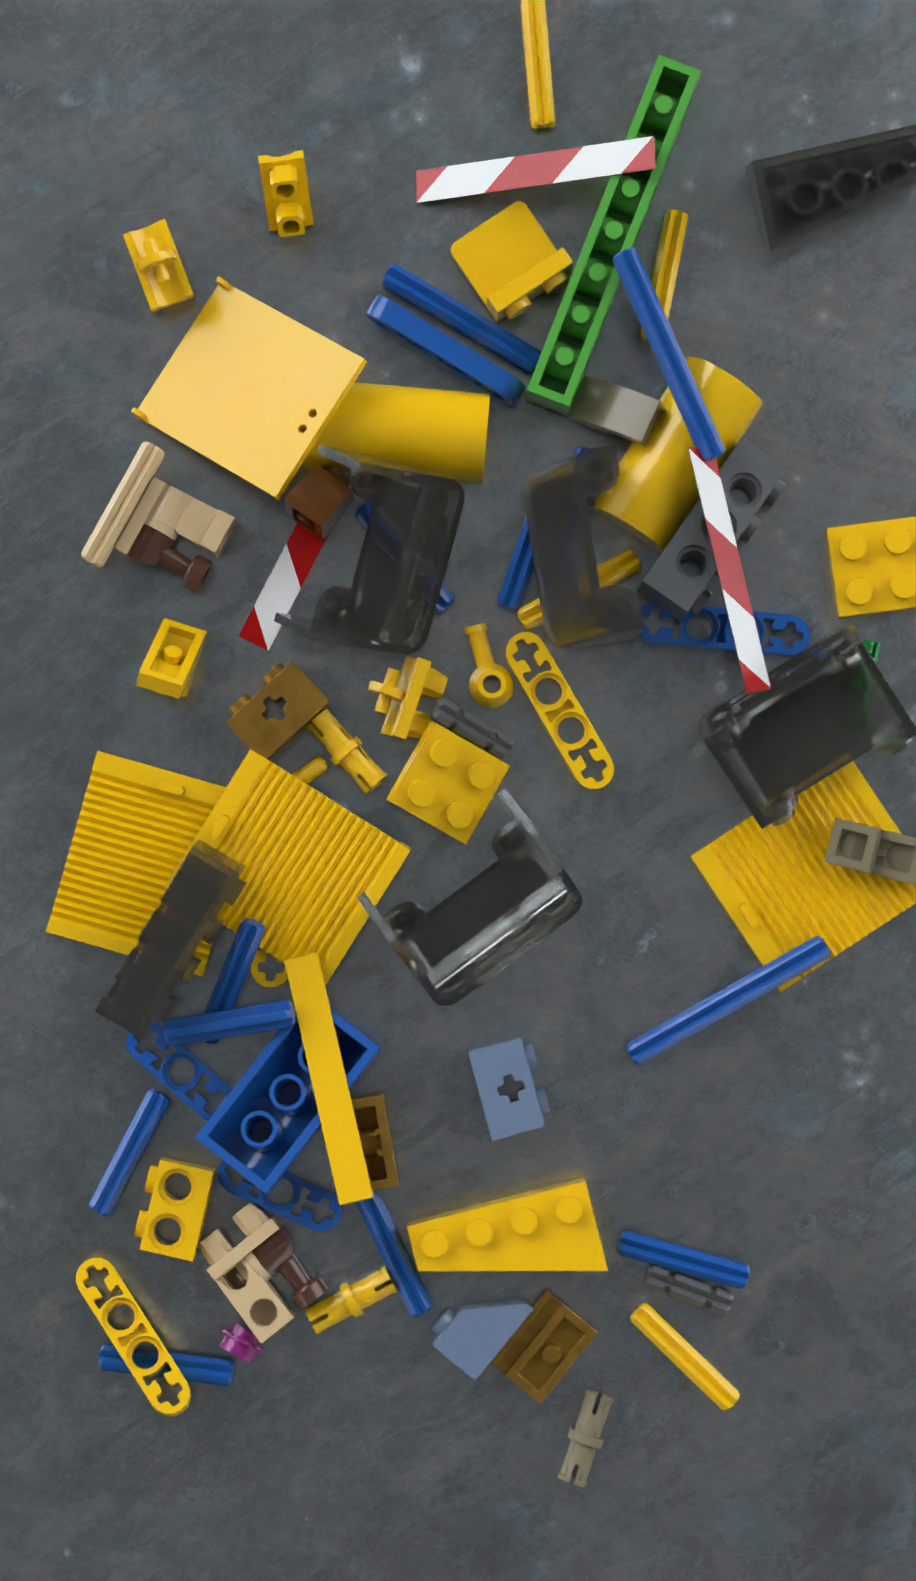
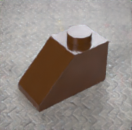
[284,464,354,541]

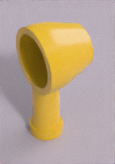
[464,623,514,709]

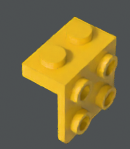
[450,201,573,322]

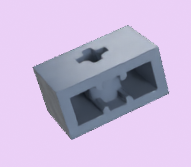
[468,1037,551,1141]

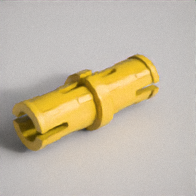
[306,709,388,795]
[304,1266,398,1335]

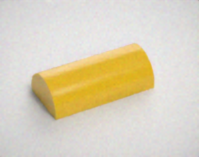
[590,356,763,554]
[303,382,490,484]

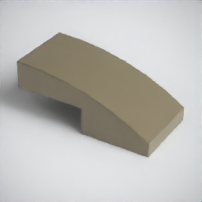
[566,376,663,446]
[824,818,916,885]

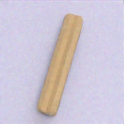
[81,441,164,567]

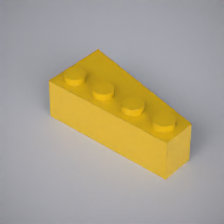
[407,1177,608,1271]

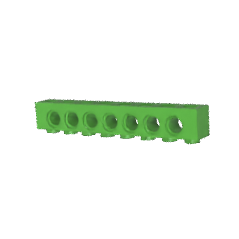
[526,55,701,415]

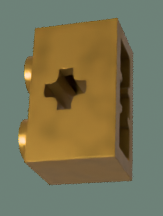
[225,661,331,760]
[351,1093,399,1191]

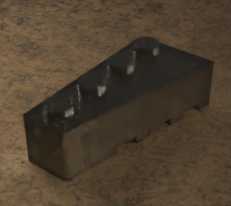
[746,124,916,255]
[95,839,247,1039]

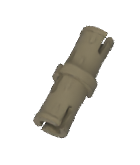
[558,1389,614,1487]

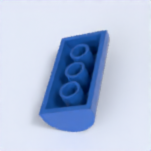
[195,1010,382,1195]

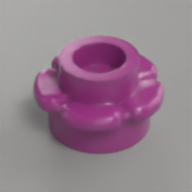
[219,1324,263,1363]

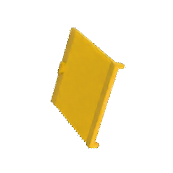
[131,276,367,500]
[164,749,411,986]
[46,751,230,977]
[690,753,916,992]

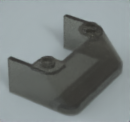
[274,445,465,655]
[357,788,582,1006]

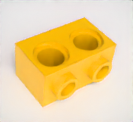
[134,1157,217,1262]

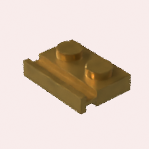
[490,1289,598,1404]

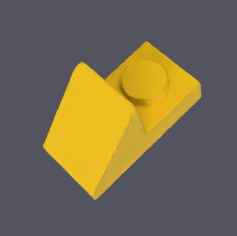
[136,618,207,699]

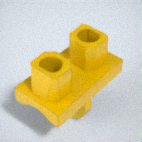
[258,150,314,237]
[123,219,194,312]
[368,656,448,739]

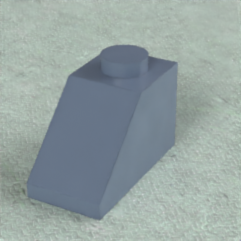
[431,1299,533,1381]

